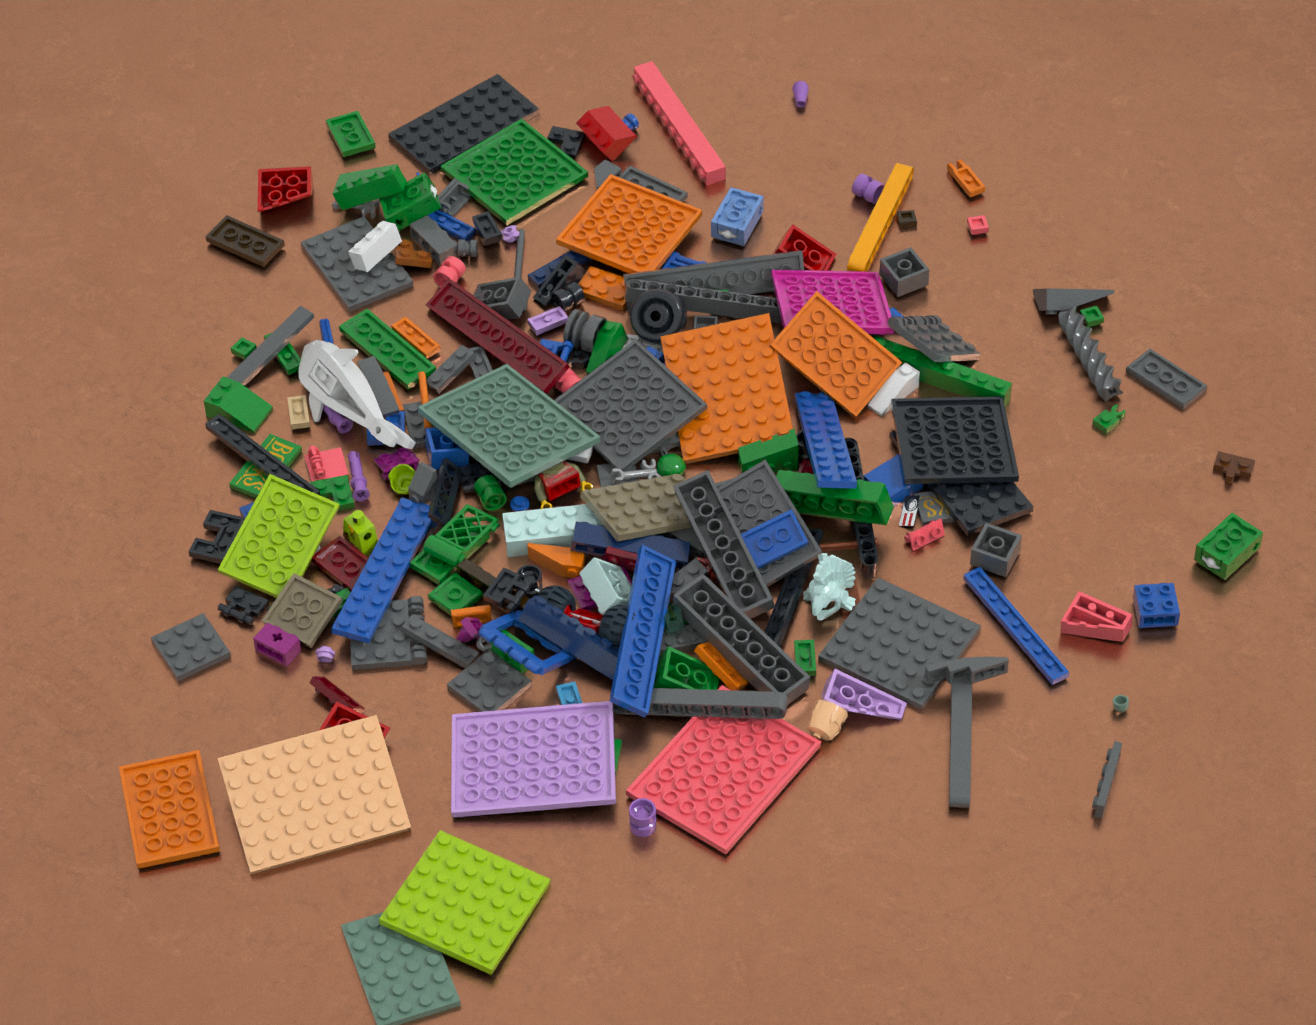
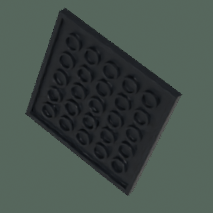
[891,397,1019,484]

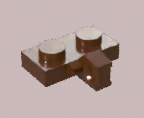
[1213,451,1255,485]

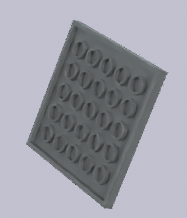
[554,339,708,472]
[818,577,981,710]

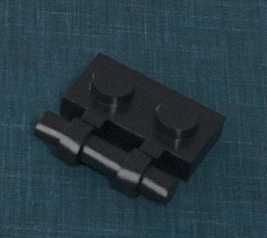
[459,462,501,493]
[483,568,533,613]
[218,586,269,625]

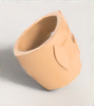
[808,699,848,741]

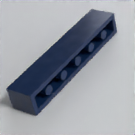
[570,521,690,571]
[519,596,619,680]

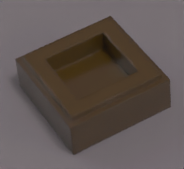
[896,210,917,228]

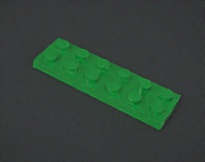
[339,308,436,390]

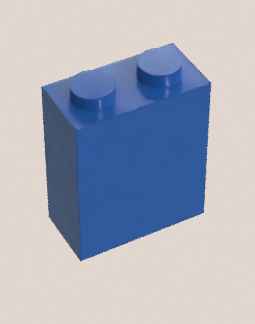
[864,454,923,506]

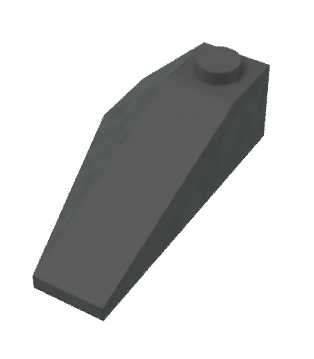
[1033,288,1114,314]

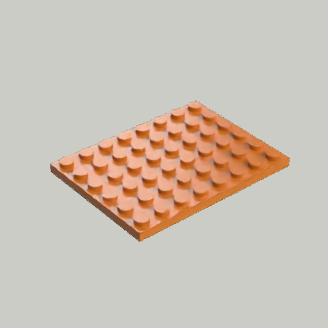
[660,313,793,464]

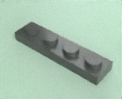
[401,614,479,669]
[1092,741,1122,819]

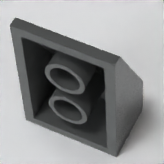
[473,277,531,320]

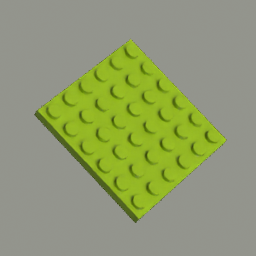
[379,830,551,975]

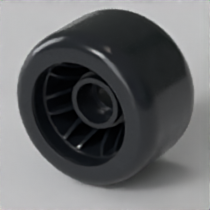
[630,289,687,344]

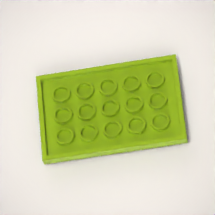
[218,474,339,598]

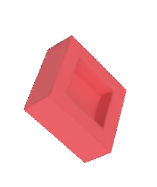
[967,215,989,235]

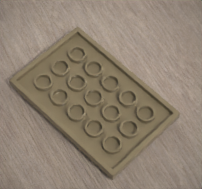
[580,474,692,541]

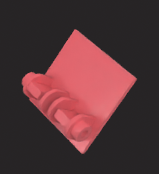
[304,446,349,481]

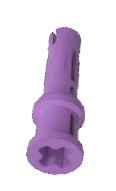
[323,404,353,434]
[348,451,370,501]

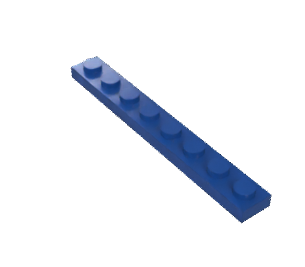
[963,567,1069,685]

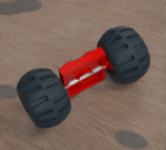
[537,585,636,648]

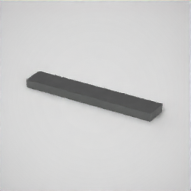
[227,305,314,386]

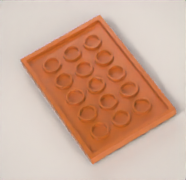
[769,291,902,418]
[119,750,220,869]

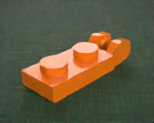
[947,159,986,197]

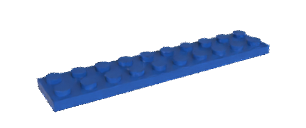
[794,391,857,488]
[332,498,436,644]
[609,545,676,717]

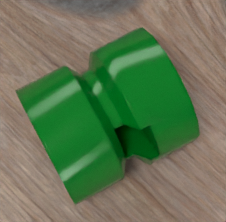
[474,475,507,511]

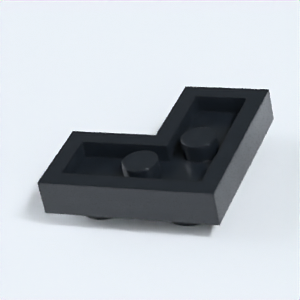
[547,126,586,160]

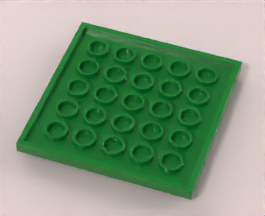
[441,119,588,225]

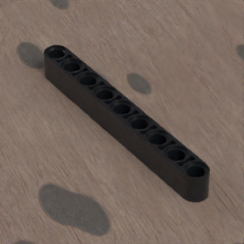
[845,437,878,578]

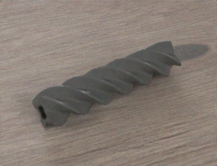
[1058,305,1123,401]

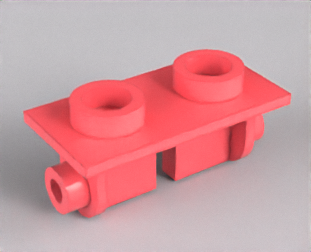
[904,518,945,551]

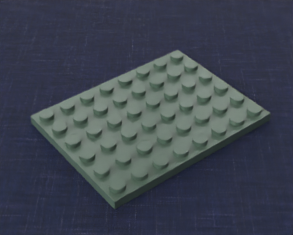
[418,364,600,488]

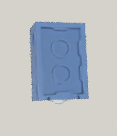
[711,187,764,246]

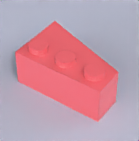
[1061,591,1132,642]

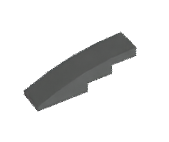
[357,356,399,418]
[924,656,1009,684]

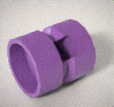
[852,173,885,204]
[629,798,656,837]

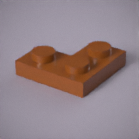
[394,239,432,268]

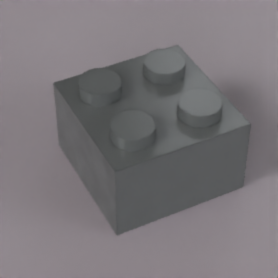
[879,247,930,297]
[970,523,1022,577]

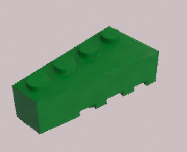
[332,164,407,210]

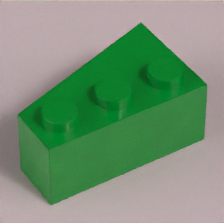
[738,428,798,474]

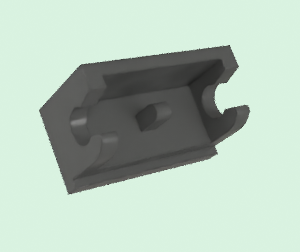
[438,178,471,217]

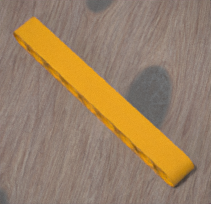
[847,163,914,272]

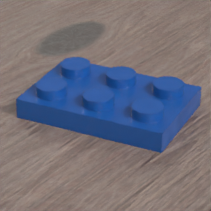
[741,509,809,569]

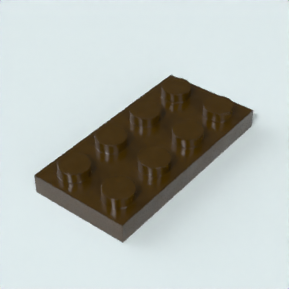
[206,215,285,267]

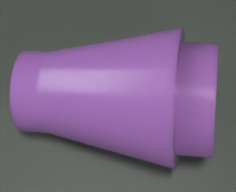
[792,81,809,107]

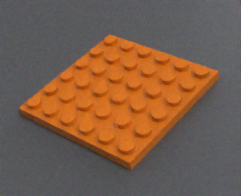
[556,174,702,273]

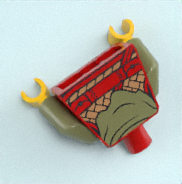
[534,461,593,509]

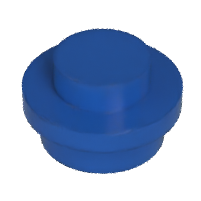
[510,496,529,512]

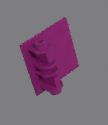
[373,448,420,481]

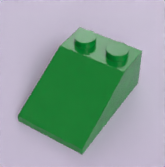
[204,376,273,433]
[653,646,719,690]

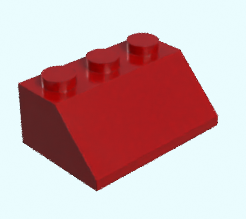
[576,106,637,161]

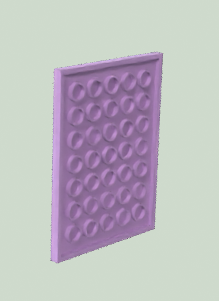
[451,701,616,818]

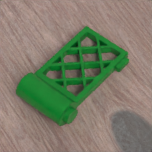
[423,504,500,568]

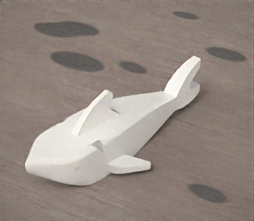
[299,340,416,449]

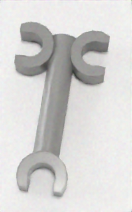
[332,199,380,219]
[610,459,661,484]

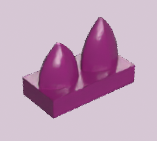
[456,617,483,643]

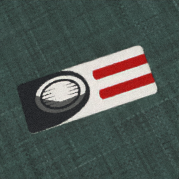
[899,495,920,526]

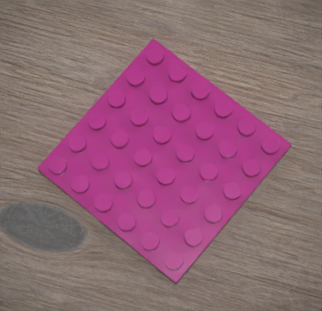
[771,270,894,335]

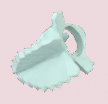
[803,553,856,620]

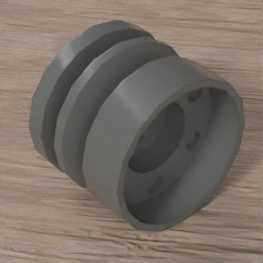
[563,309,607,354]

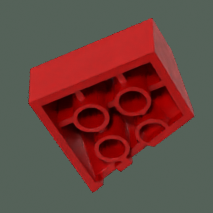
[257,166,313,212]

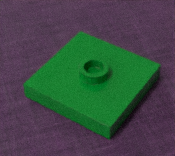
[428,573,483,615]

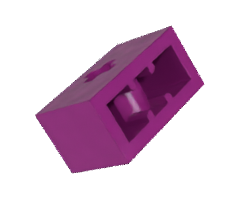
[253,622,301,667]

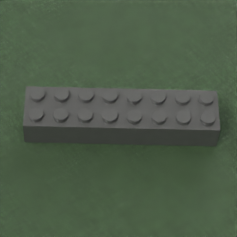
[673,470,775,619]
[673,574,810,705]

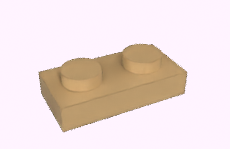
[287,395,310,429]

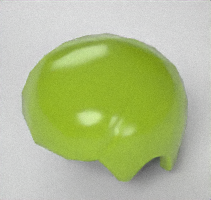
[388,464,415,495]

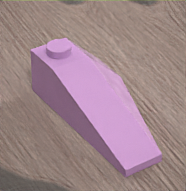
[821,669,907,720]

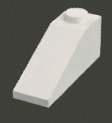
[868,362,920,417]

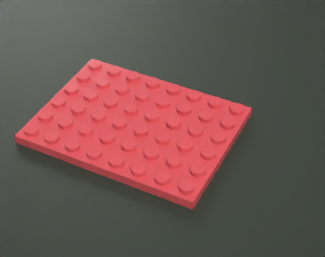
[626,685,821,854]

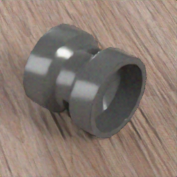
[458,239,478,257]

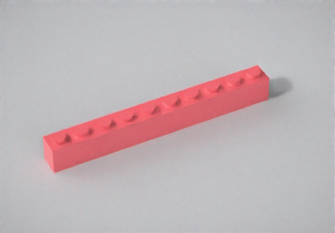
[632,61,726,185]

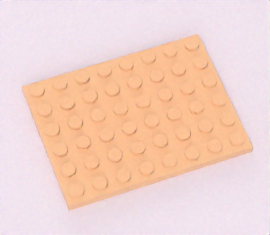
[218,715,411,875]

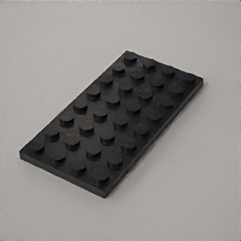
[388,74,540,175]
[889,431,1034,536]

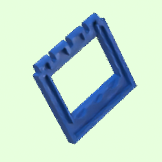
[479,609,577,676]

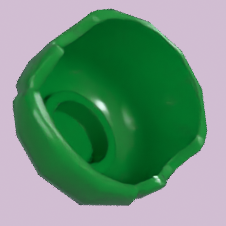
[656,454,686,477]

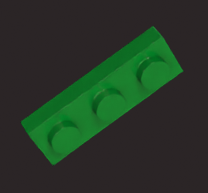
[264,332,301,375]

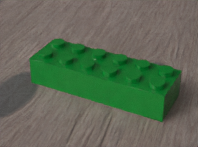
[776,470,894,526]

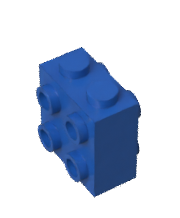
[1133,583,1180,628]

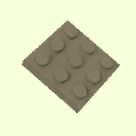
[262,573,343,648]

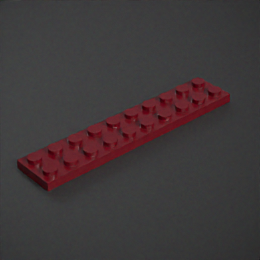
[426,278,570,394]

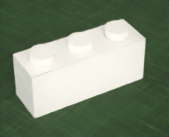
[348,221,402,272]

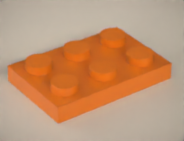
[578,266,627,311]

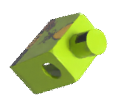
[343,510,378,556]

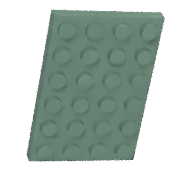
[341,912,461,1025]

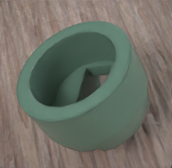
[1113,695,1129,713]

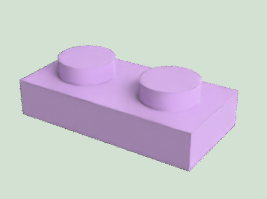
[528,306,568,336]

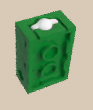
[379,172,441,231]
[1194,513,1263,580]

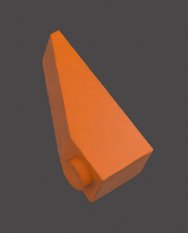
[527,543,586,579]

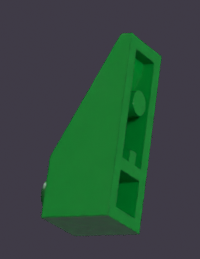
[586,321,628,375]

